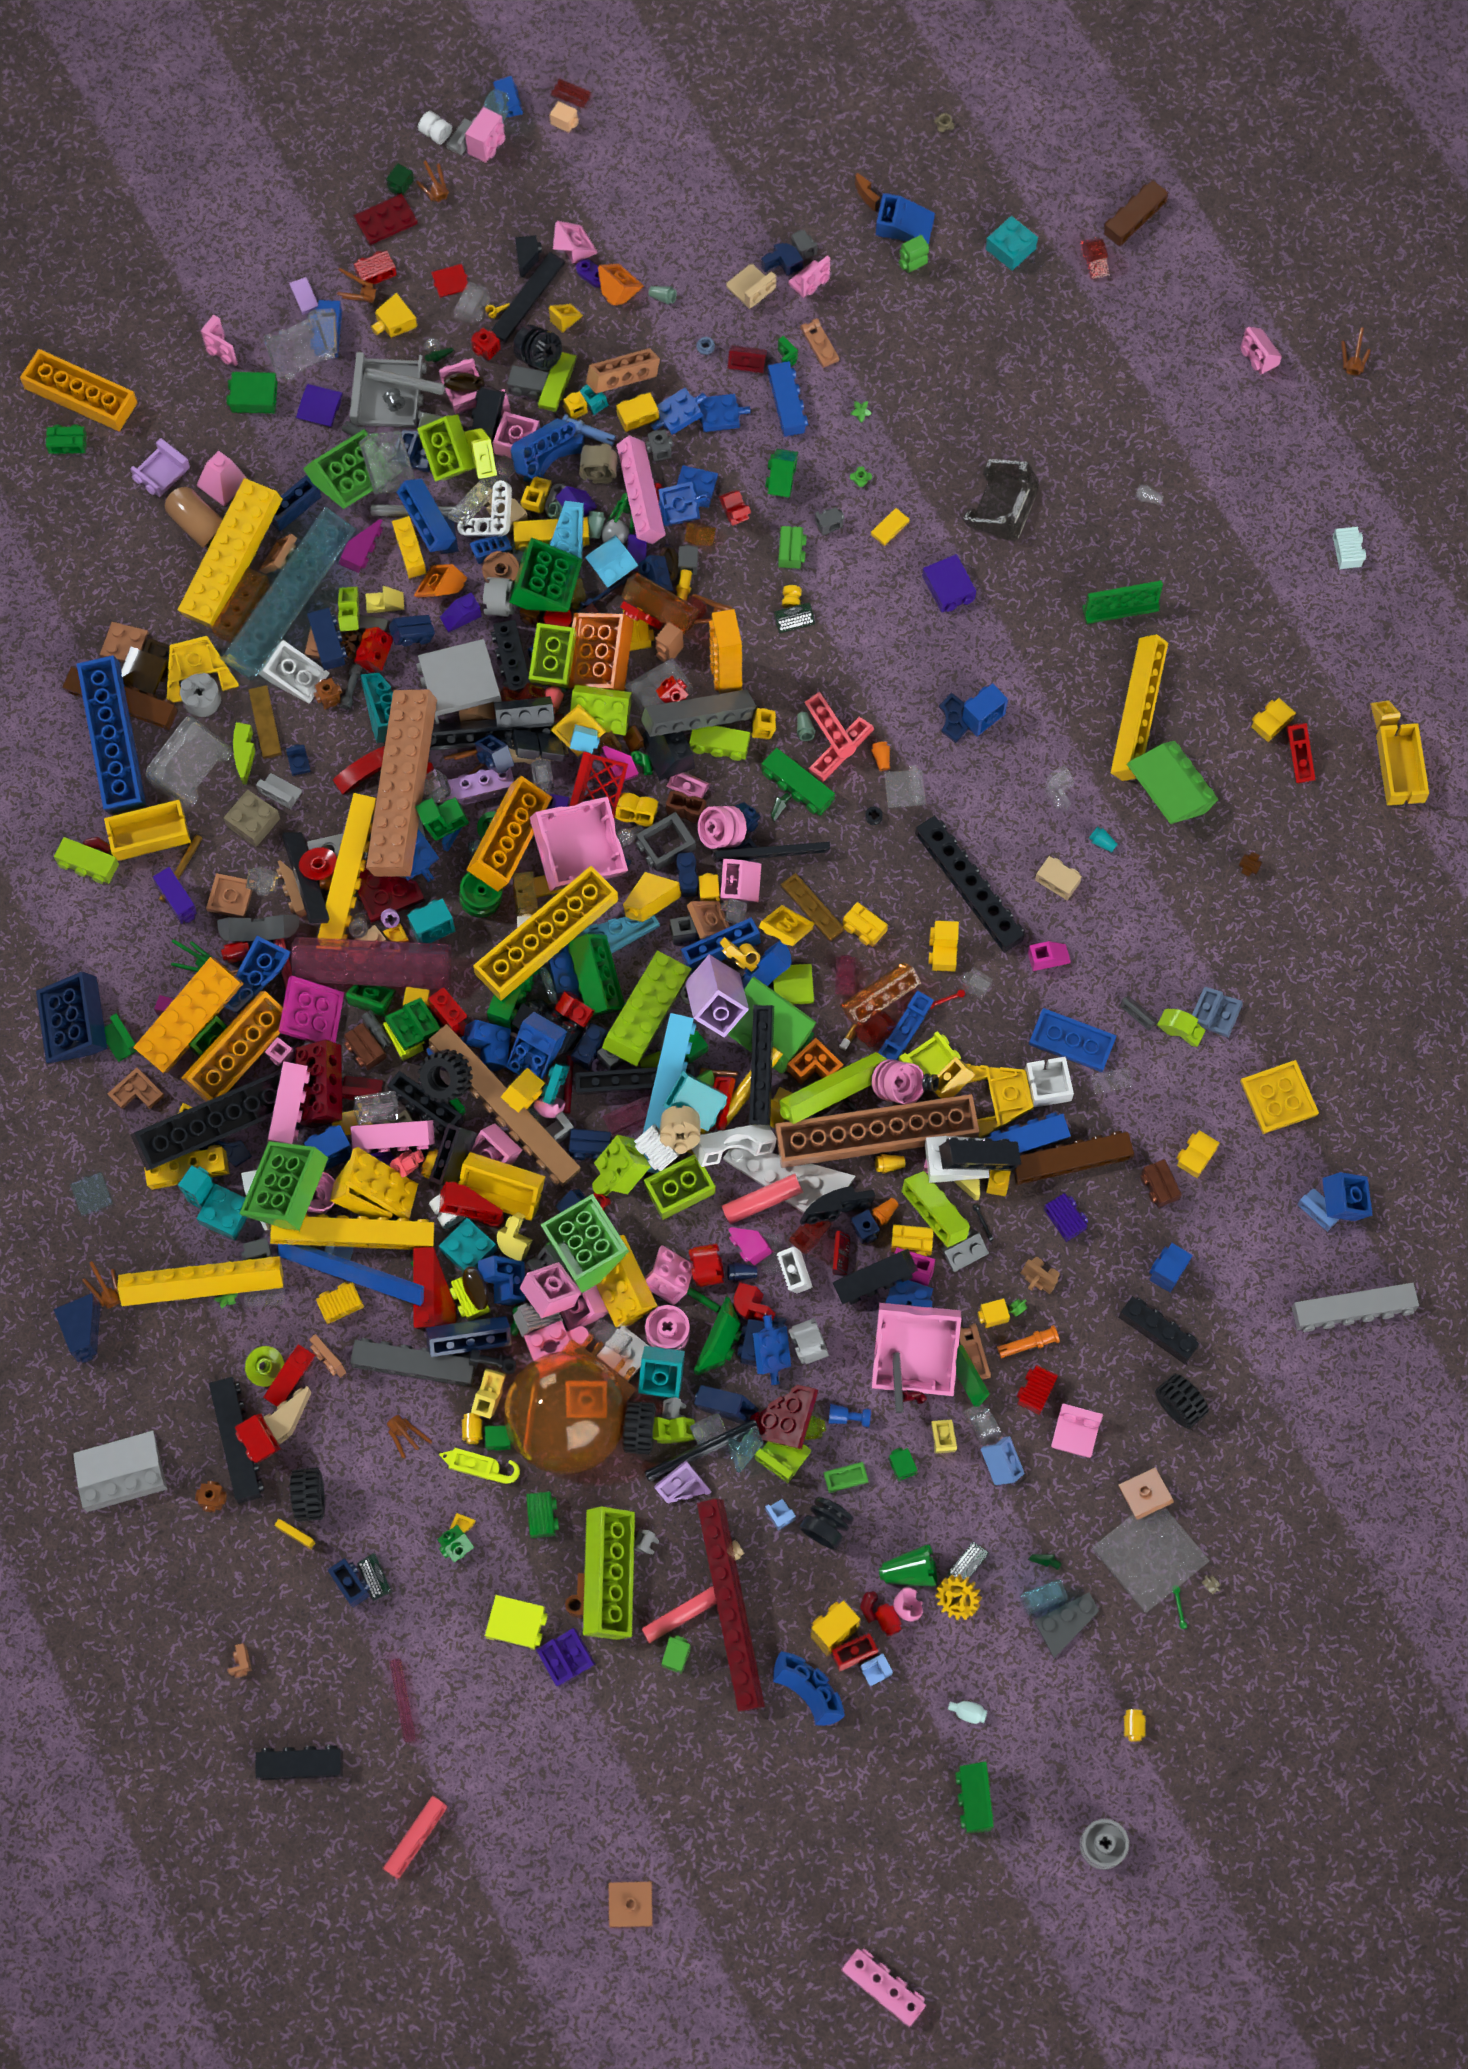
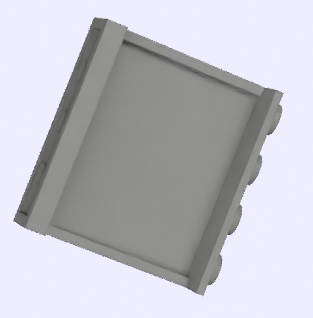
[350,352,426,428]
[416,639,502,724]

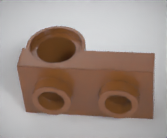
[565,1573,585,1618]

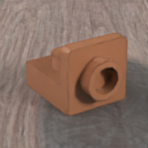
[228,1643,252,1678]

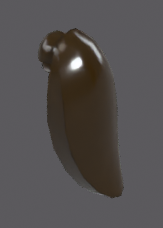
[444,373,485,393]
[659,544,679,581]
[462,1266,488,1310]

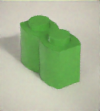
[899,235,929,273]

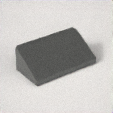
[351,615,389,633]
[1120,996,1158,1031]

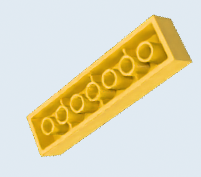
[178,478,283,631]
[473,866,618,1001]

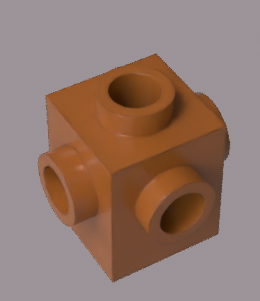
[313,678,342,710]
[195,1481,227,1512]

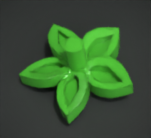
[850,401,872,423]
[214,1293,238,1308]

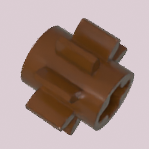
[1239,852,1262,877]

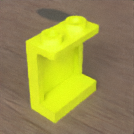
[464,428,497,479]
[899,1031,961,1092]
[485,1595,548,1651]

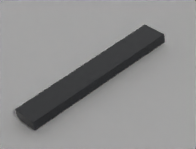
[491,252,565,343]
[282,832,330,924]
[713,841,830,862]
[749,1005,774,1125]

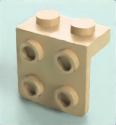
[727,264,776,309]

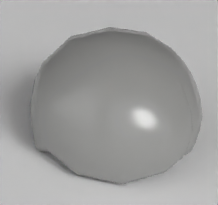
[601,519,630,545]

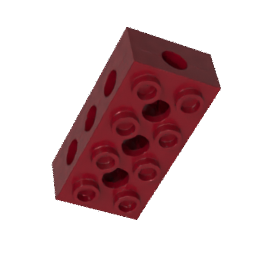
[296,1039,342,1128]

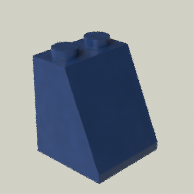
[53,1293,101,1363]

